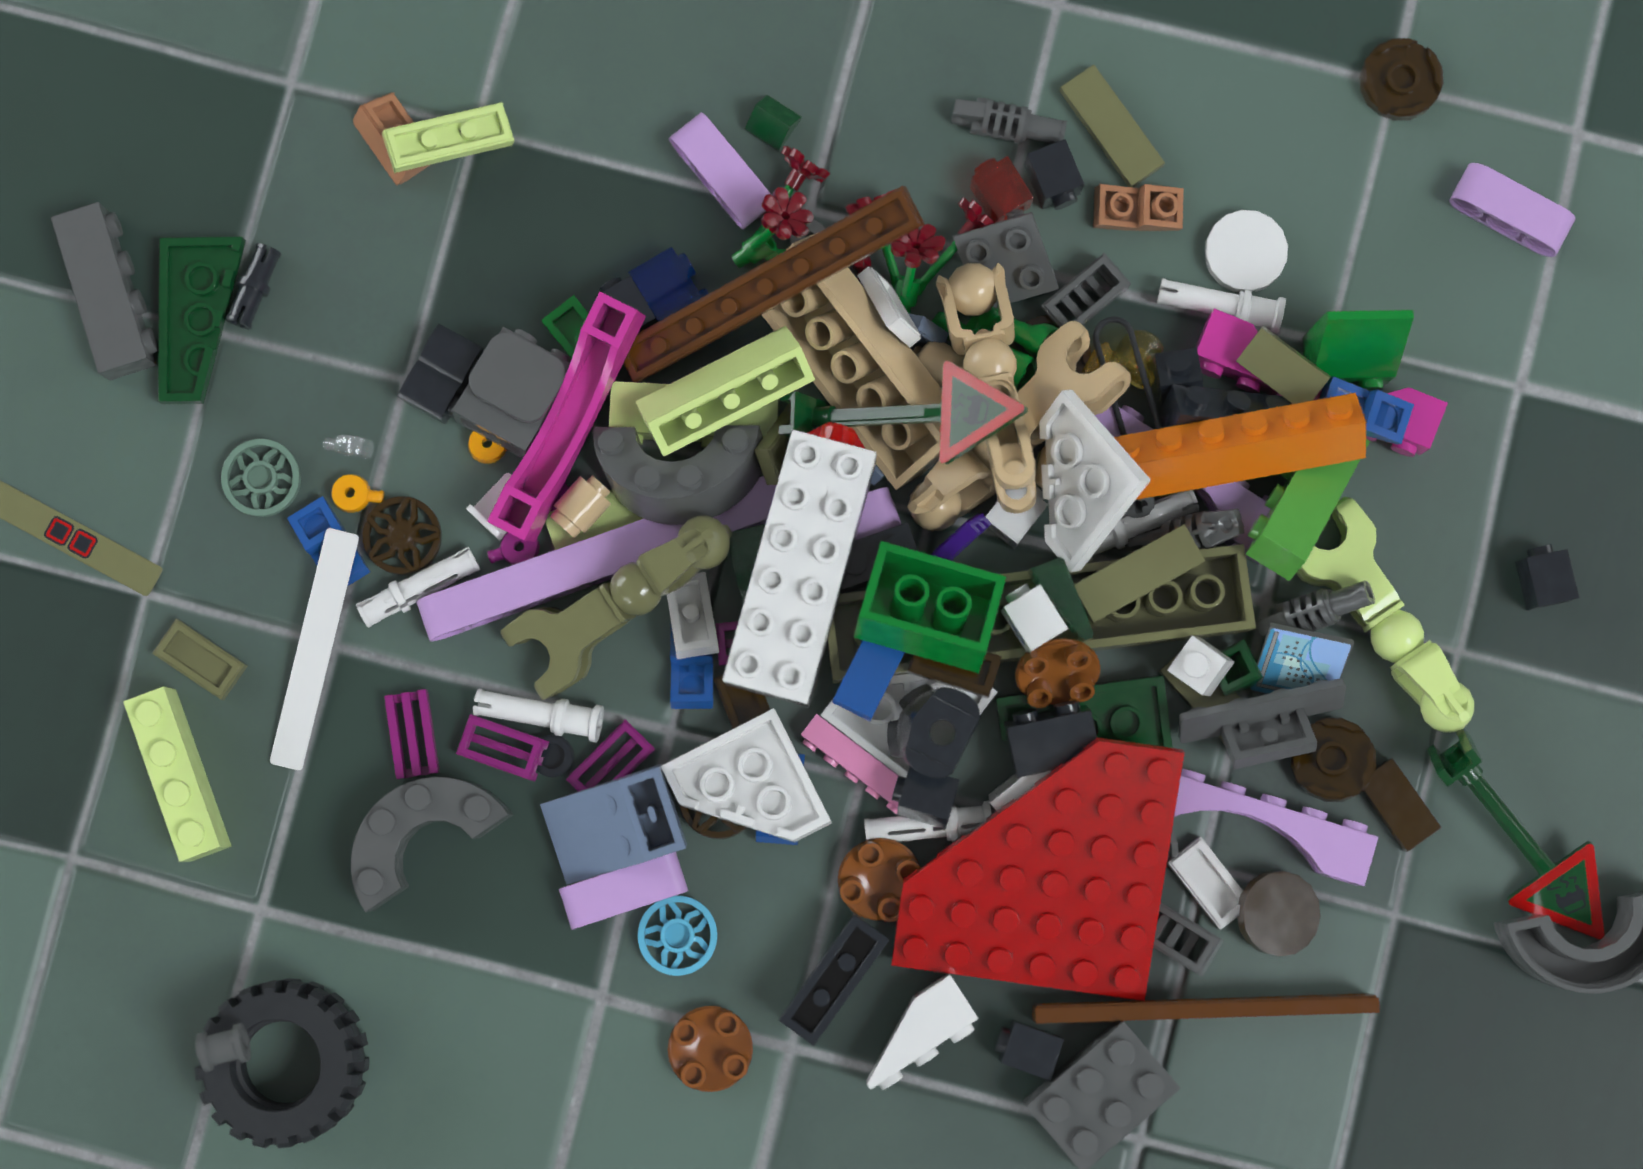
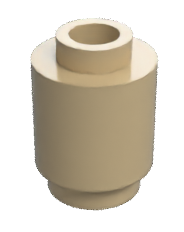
[550,476,611,538]

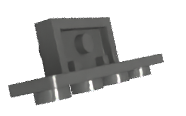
[1178,678,1346,769]

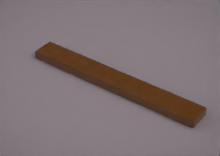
[624,186,925,383]
[1032,993,1380,1023]

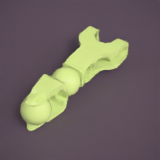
[1296,496,1474,732]

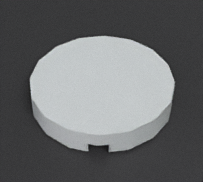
[1204,210,1288,293]

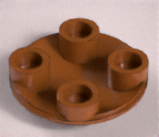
[1015,638,1100,708]
[838,838,921,922]
[668,1006,753,1092]

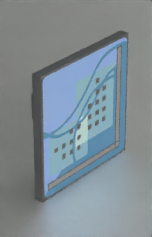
[1248,622,1354,694]

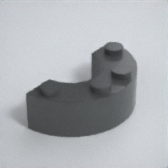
[593,425,763,525]
[351,777,514,912]
[1493,891,1643,993]

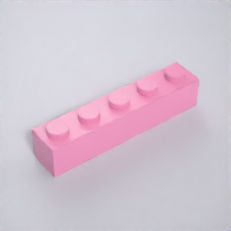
[801,714,899,816]

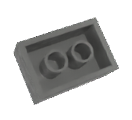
[1022,1021,1181,1169]

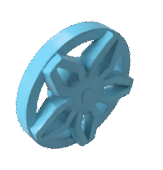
[638,895,718,976]

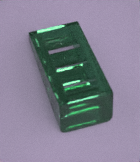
[1028,557,1094,643]

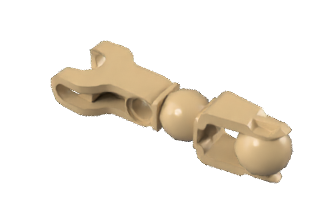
[936,263,1037,514]
[907,321,1131,531]

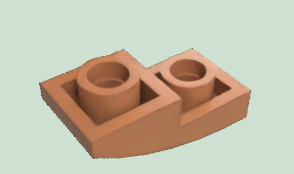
[1093,184,1184,231]

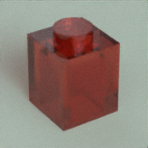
[970,156,1034,223]

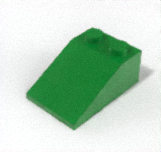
[1303,310,1414,391]

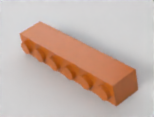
[1114,393,1366,500]

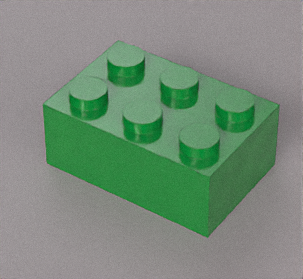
[854,541,1006,673]

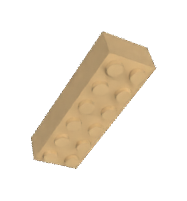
[762,233,942,490]

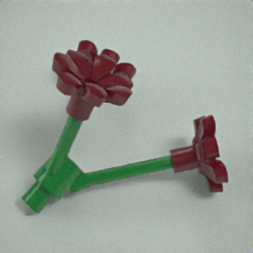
[732,146,871,281]
[845,190,994,314]

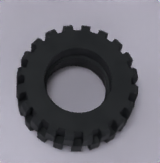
[195,978,370,1149]

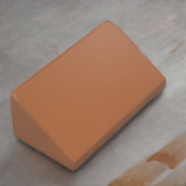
[353,92,430,185]

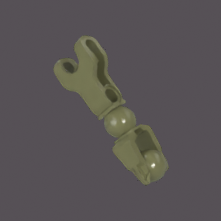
[501,515,732,700]

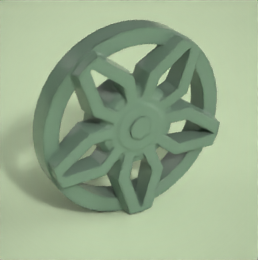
[221,439,301,517]

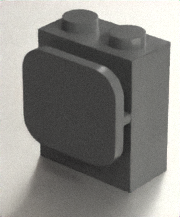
[452,327,572,459]

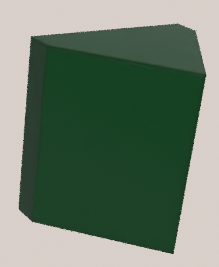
[745,95,802,151]
[1219,639,1263,696]

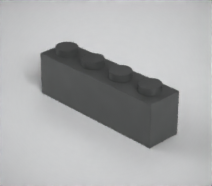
[51,202,159,381]

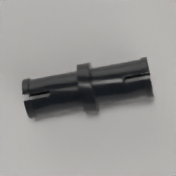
[225,243,281,330]

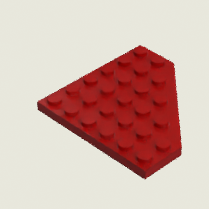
[891,738,1185,1001]

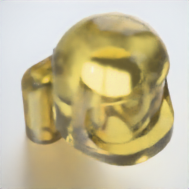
[1082,330,1164,390]

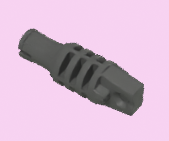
[951,98,1067,144]
[1128,509,1245,554]
[1256,580,1375,637]

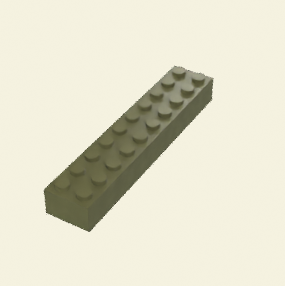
[828,544,1256,683]

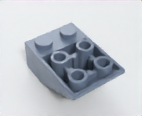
[540,764,687,885]

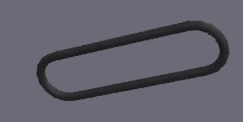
[1093,316,1163,436]

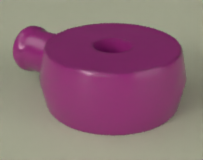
[487,532,540,565]

